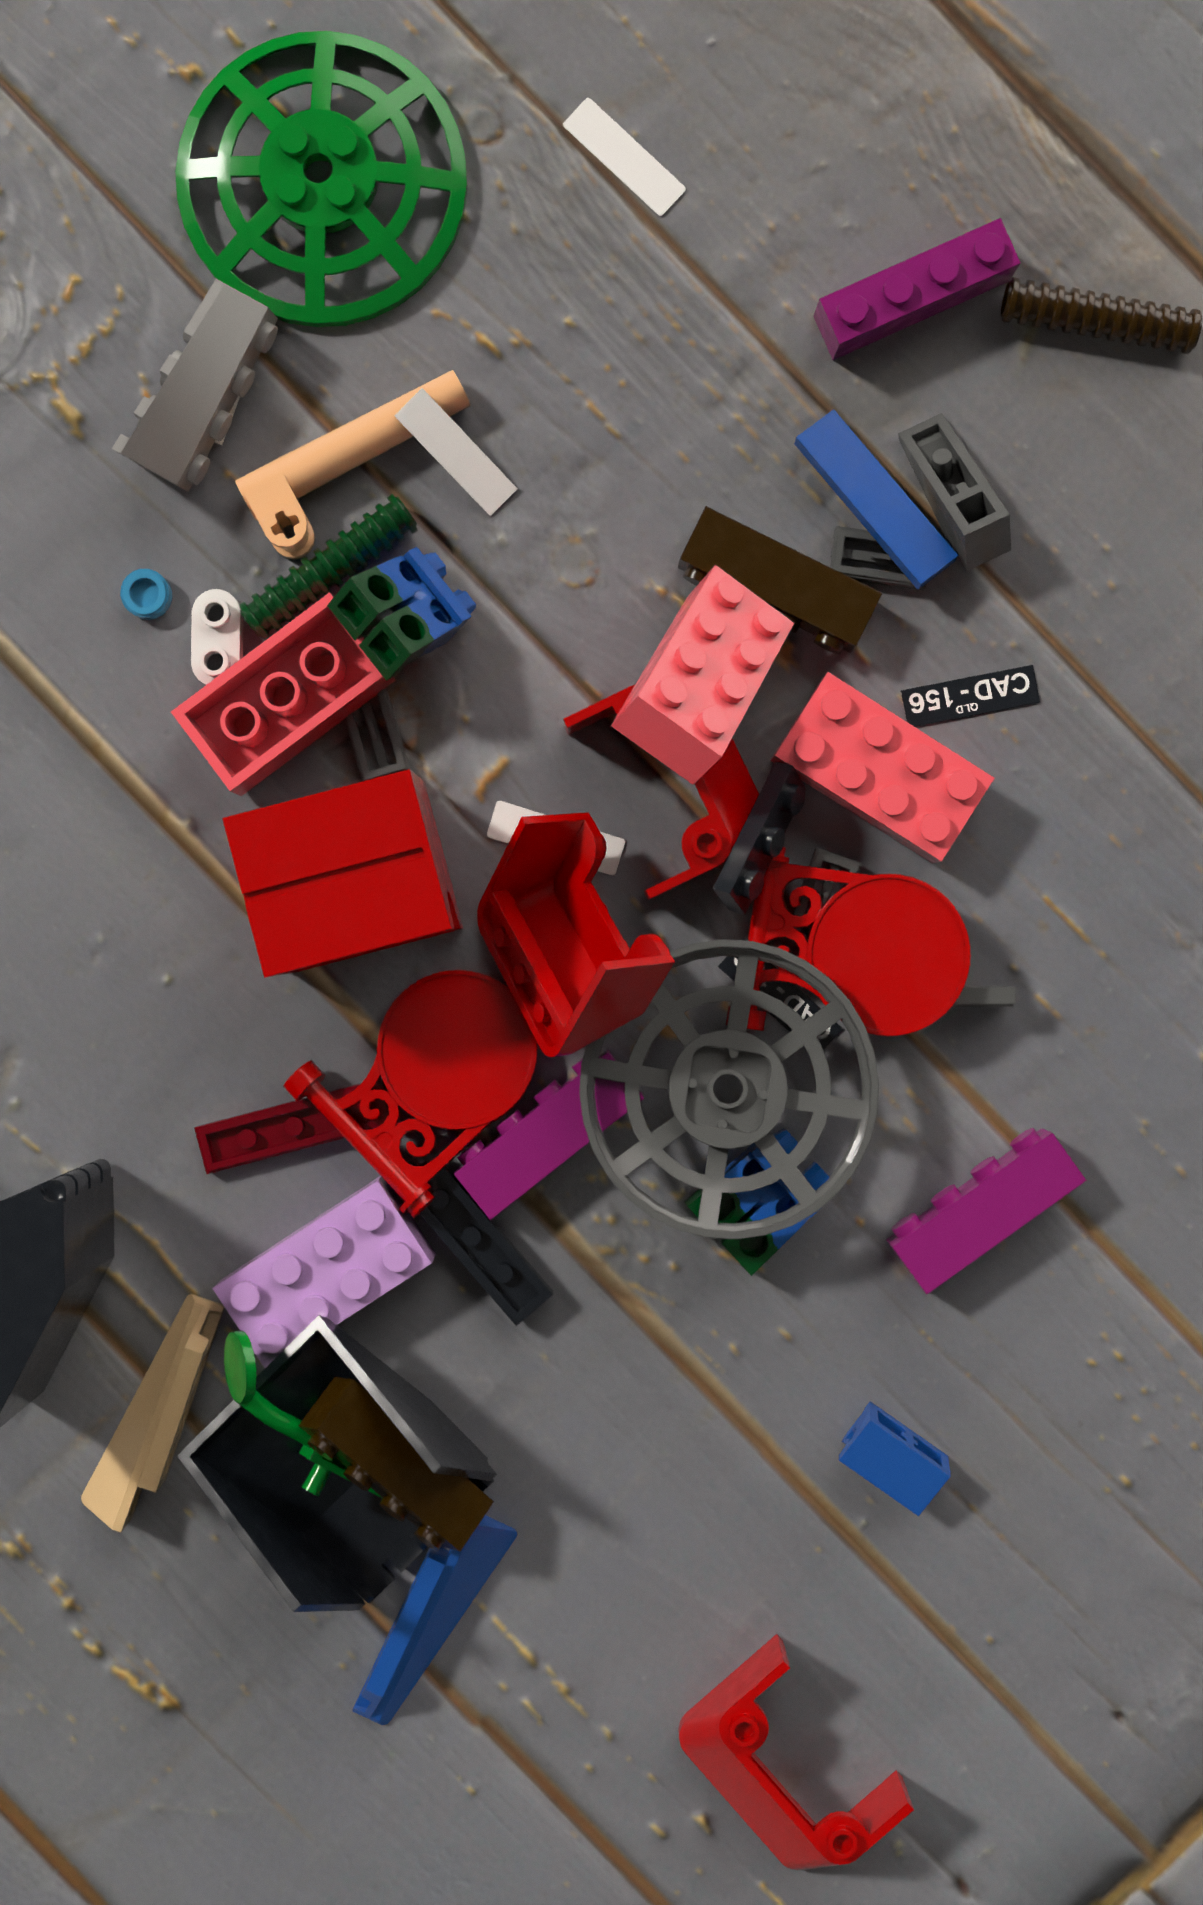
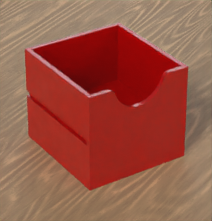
[222,769,463,978]

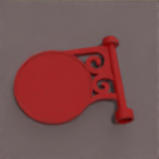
[725,847,971,1036]
[283,970,538,1218]

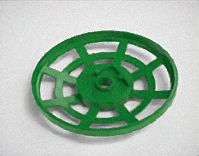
[175,31,468,327]

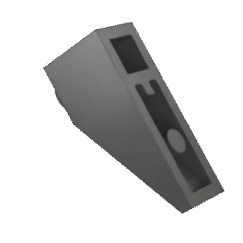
[898,413,1011,571]

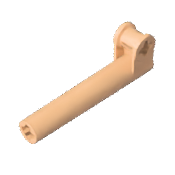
[235,370,470,559]

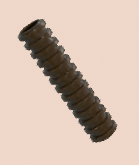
[1001,277,1202,354]

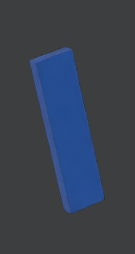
[794,409,958,590]

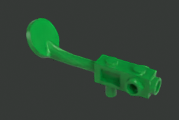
[224,1331,382,1498]

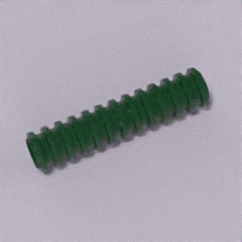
[239,494,418,640]

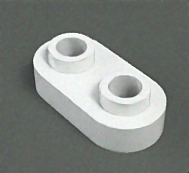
[191,589,244,685]

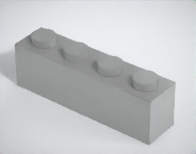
[112,279,278,492]

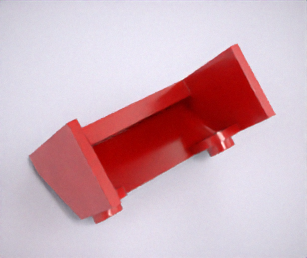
[563,685,759,900]
[678,1634,914,1870]

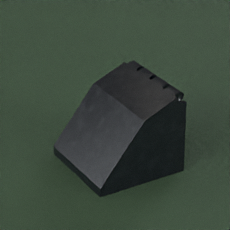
[0,1159,115,1427]
[177,1315,497,1612]

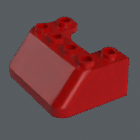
[477,812,675,1057]

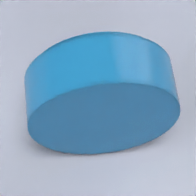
[120,569,172,620]

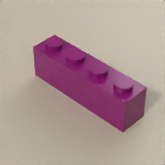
[813,218,1021,360]
[454,1050,645,1220]
[886,1128,1087,1294]

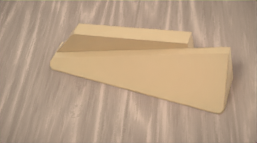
[81,1294,225,1532]

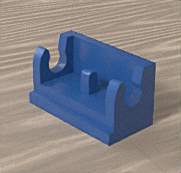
[839,1401,951,1516]

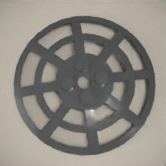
[579,939,879,1239]

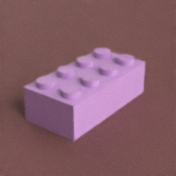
[212,1176,436,1368]

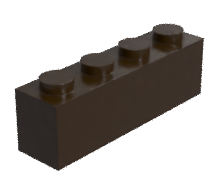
[678,506,882,654]
[298,1377,494,1552]

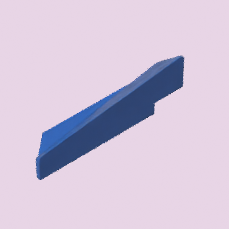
[352,1515,517,1725]

